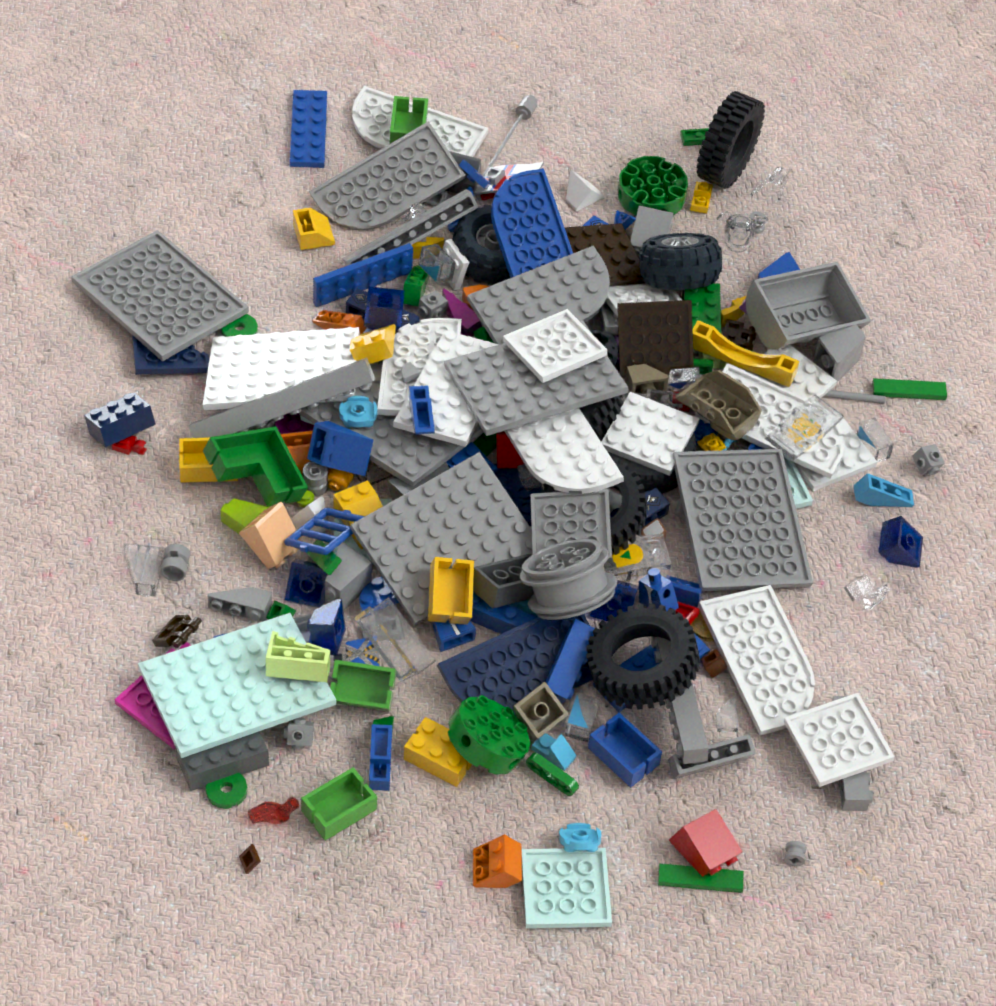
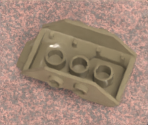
[675,370,762,440]

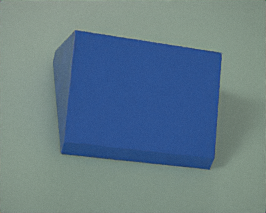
[665,575,703,608]

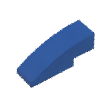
[408,385,435,435]
[369,724,392,791]

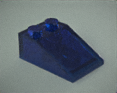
[364,286,405,332]

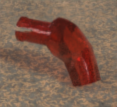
[248,797,299,824]

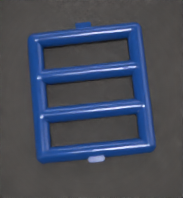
[284,508,365,555]

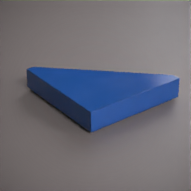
[614,210,636,230]

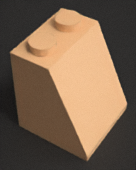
[239,502,302,569]

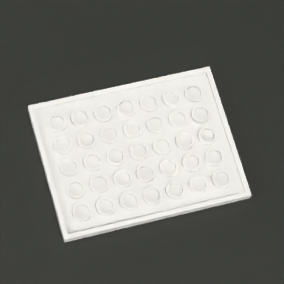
[203,327,360,410]

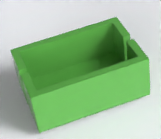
[390,96,428,144]
[330,660,397,712]
[301,767,377,841]

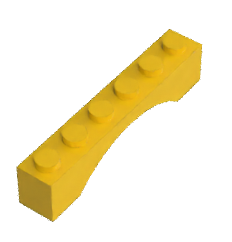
[693,321,799,387]

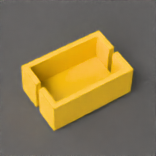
[179,438,238,483]
[428,557,474,625]
[403,717,472,787]

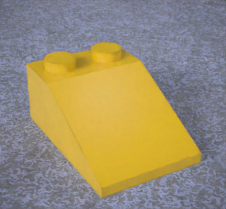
[349,324,396,364]
[333,480,383,549]

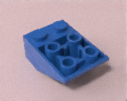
[307,421,374,476]

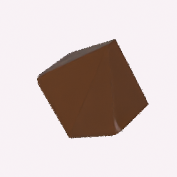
[700,648,728,678]

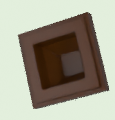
[239,844,261,874]

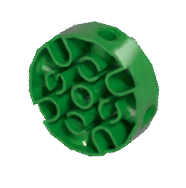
[617,156,688,216]
[448,695,530,775]

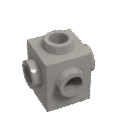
[418,290,448,319]
[912,444,945,475]
[284,718,314,749]

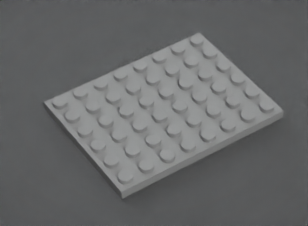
[71,230,249,361]
[444,320,628,436]
[299,360,484,486]
[672,449,813,591]
[350,452,533,625]

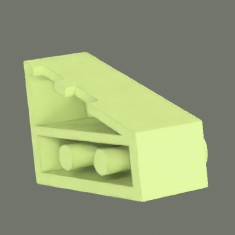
[266,631,330,682]

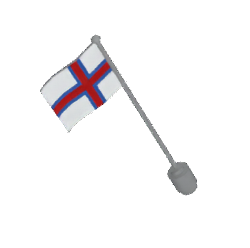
[473,95,544,197]

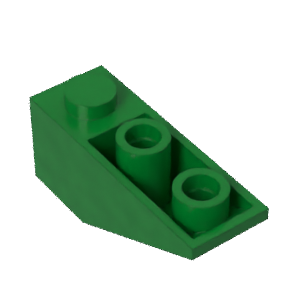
[402,265,430,306]

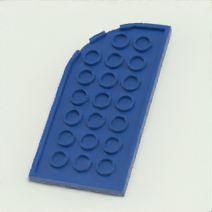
[491,168,573,278]

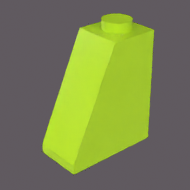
[220,498,269,535]

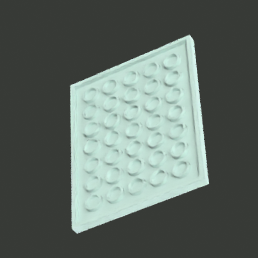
[138,613,336,758]

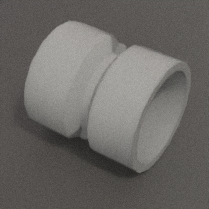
[303,461,328,497]
[160,544,190,581]

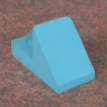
[531,733,577,771]

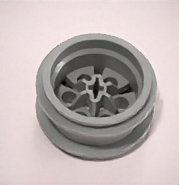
[520,539,617,620]

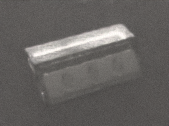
[354,597,436,682]

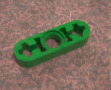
[526,752,579,796]

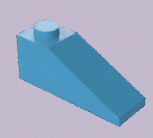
[853,473,914,507]

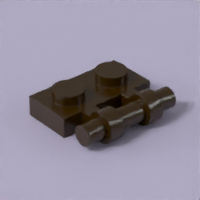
[723,319,756,351]
[152,615,202,648]

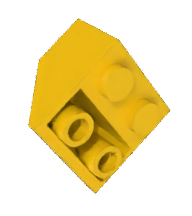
[293,208,335,250]

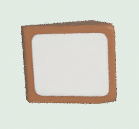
[641,518,667,546]

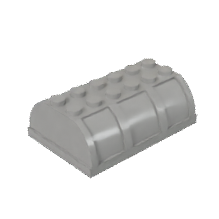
[746,262,871,349]

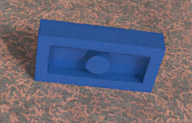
[459,160,491,189]

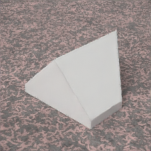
[566,170,604,211]
[291,497,326,533]

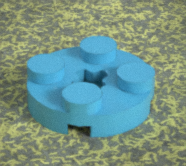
[339,396,377,428]
[559,823,601,852]

